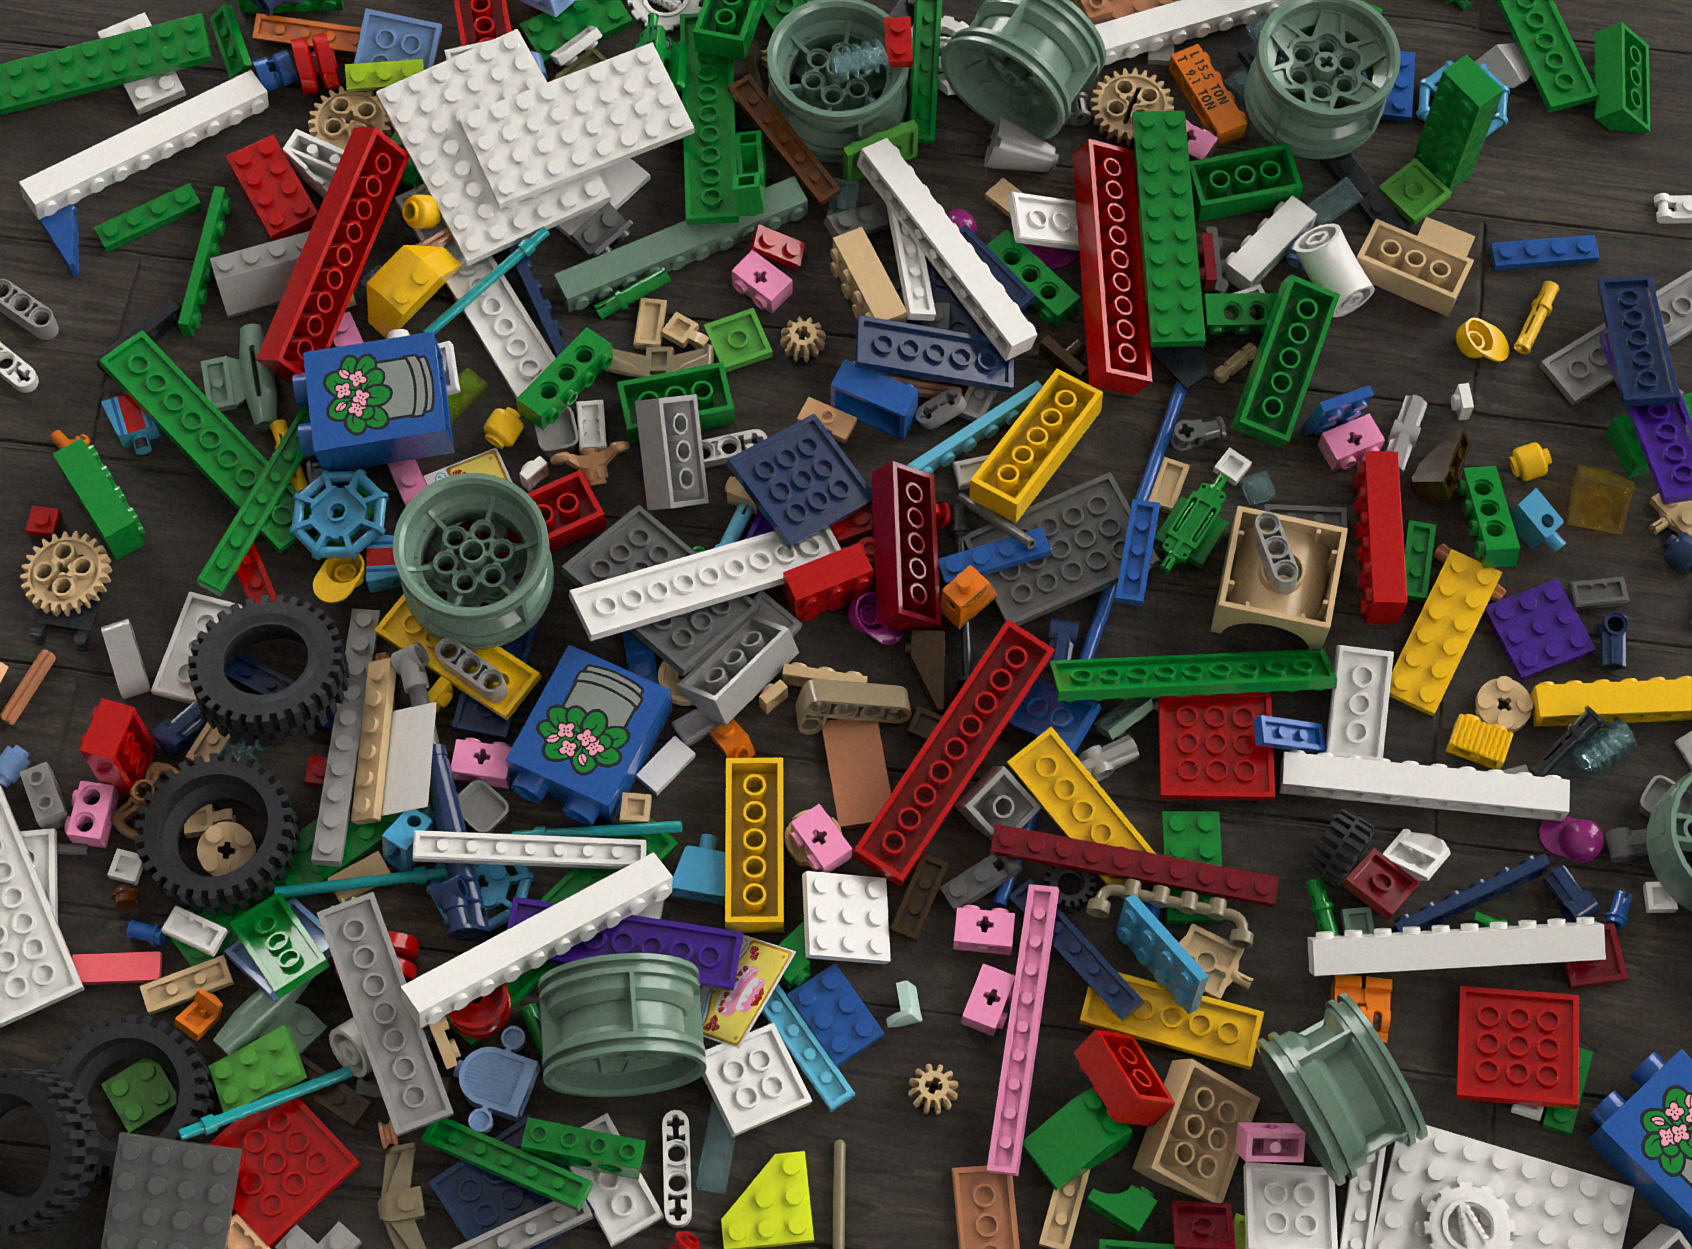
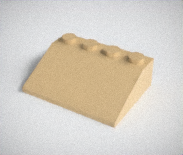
[1132,1059,1260,1203]

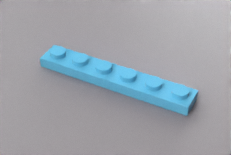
[907,380,1043,474]

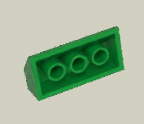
[1593,22,1650,133]

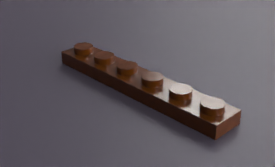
[728,74,841,207]

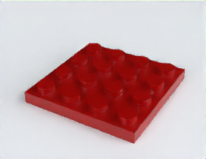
[1157,692,1275,801]
[1456,986,1579,1109]
[208,1088,361,1248]

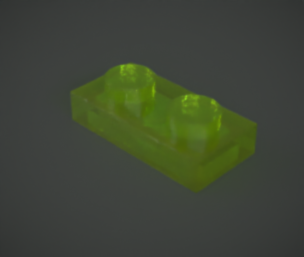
[448,367,488,423]

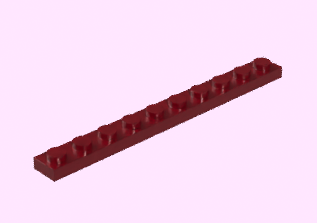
[990,824,1279,907]

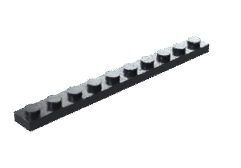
[1237,39,1412,233]

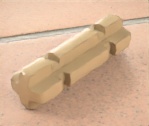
[1213,343,1258,383]

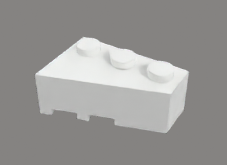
[283,129,344,199]

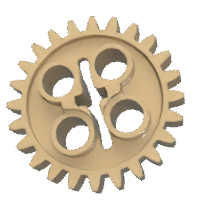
[1090,68,1174,146]
[308,86,393,150]
[20,531,112,616]

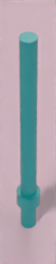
[423,226,550,334]
[512,821,682,838]
[274,866,448,898]
[178,1066,352,1141]

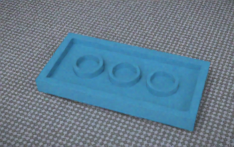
[1116,894,1209,1014]

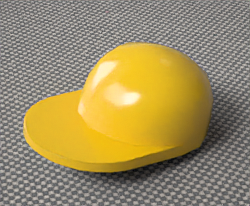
[1456,318,1509,362]
[313,553,366,603]

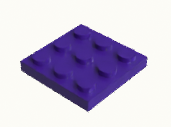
[1483,578,1596,682]

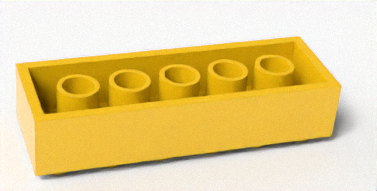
[969,369,1103,523]
[725,758,784,933]

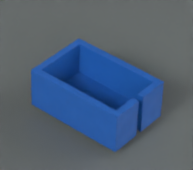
[830,359,919,441]

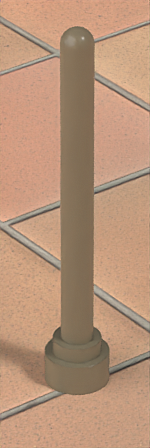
[833,1139,846,1249]

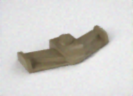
[605,345,714,378]
[377,1143,426,1249]

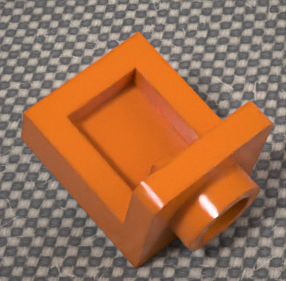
[709,719,756,758]
[174,988,223,1042]

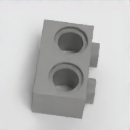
[19,762,70,829]

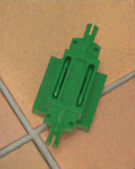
[635,13,688,92]
[1154,473,1229,573]

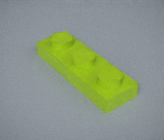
[345,59,424,93]

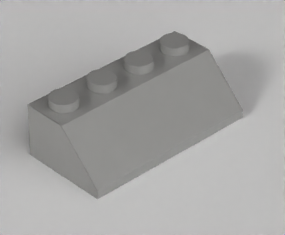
[210,231,310,318]
[635,394,709,510]
[677,615,799,725]

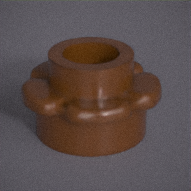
[110,884,139,909]

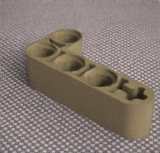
[795,679,912,735]

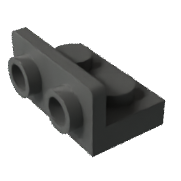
[569,202,633,260]

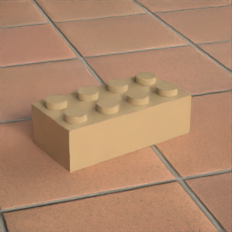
[830,227,907,323]

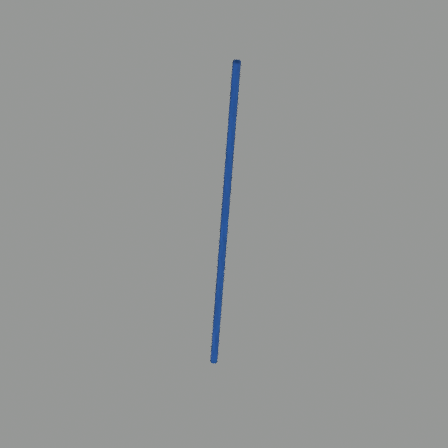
[993,331,1208,908]

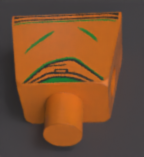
[940,565,998,630]

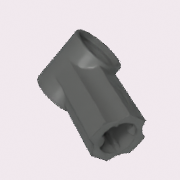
[1605,827,1648,863]

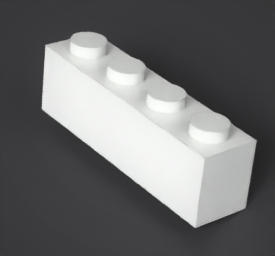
[1223,195,1317,290]

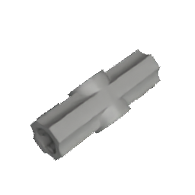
[1386,394,1427,475]
[1078,735,1140,782]

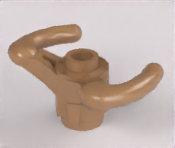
[550,441,630,486]
[111,761,180,840]

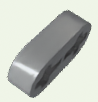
[916,389,966,430]

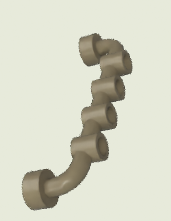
[1086,879,1254,949]

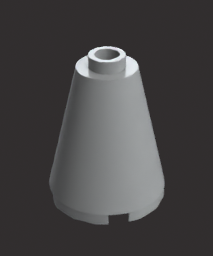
[984,117,1059,172]

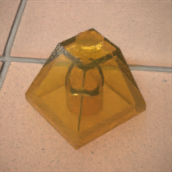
[1567,464,1635,535]

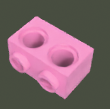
[65,781,120,848]

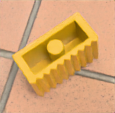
[1445,714,1513,770]

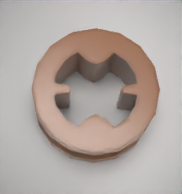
[378,1120,399,1149]

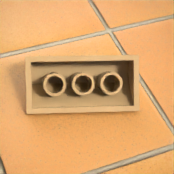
[1356,219,1474,317]

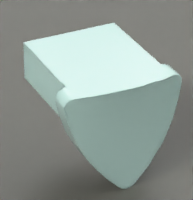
[886,981,922,1028]

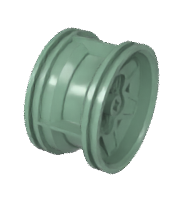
[767,0,909,163]
[941,0,1106,140]
[1244,0,1401,159]
[393,473,554,650]
[538,953,707,1097]
[1256,993,1428,1186]

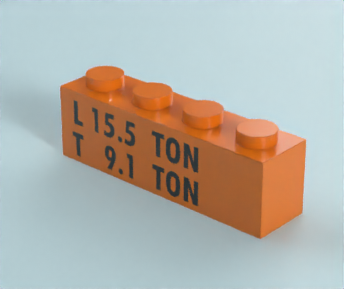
[1168,44,1248,148]

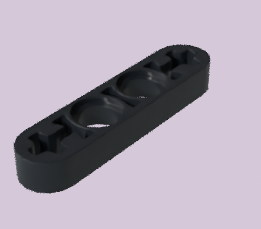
[97,299,182,377]

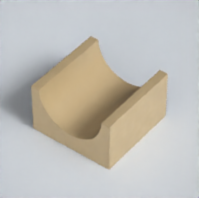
[1211,506,1348,650]

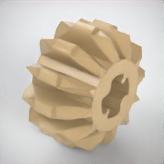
[781,316,826,363]
[908,1064,958,1115]

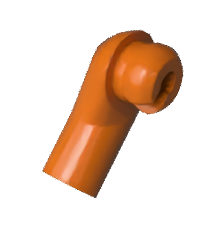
[50,430,90,449]

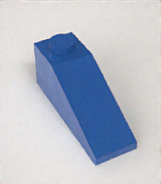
[39,204,79,278]

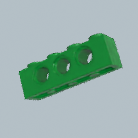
[986,229,1081,329]
[1202,293,1277,335]
[516,327,613,430]
[1457,466,1520,568]
[521,1117,646,1180]

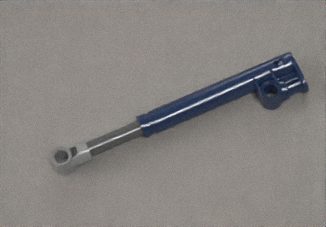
[391,642,491,942]

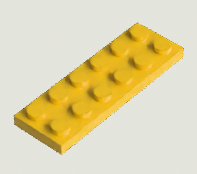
[1389,549,1502,717]
[374,594,542,721]
[1006,727,1156,897]
[1079,972,1264,1070]

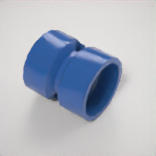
[252,50,299,93]

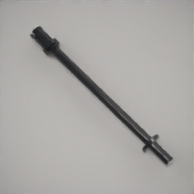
[949,503,973,688]

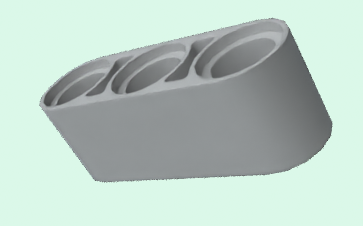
[0,279,59,340]
[1253,512,1298,595]
[101,618,151,700]
[435,638,508,703]

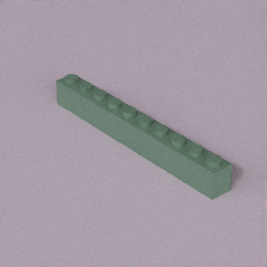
[554,176,808,312]

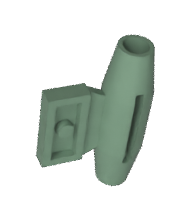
[201,324,278,430]
[213,976,327,1056]

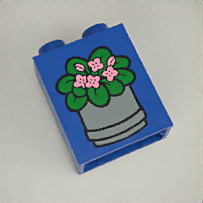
[293,331,455,472]
[506,645,673,826]
[1587,1049,1692,1246]

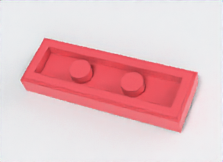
[72,952,162,985]

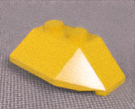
[367,245,462,339]

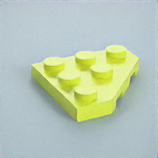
[721,1151,814,1249]

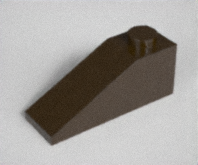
[1411,425,1471,502]
[905,630,945,716]

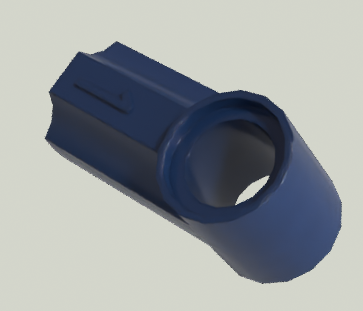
[1597,611,1629,671]
[1045,618,1079,673]
[151,701,208,757]
[1543,865,1599,923]

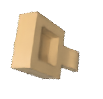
[661,312,710,350]
[184,804,236,839]

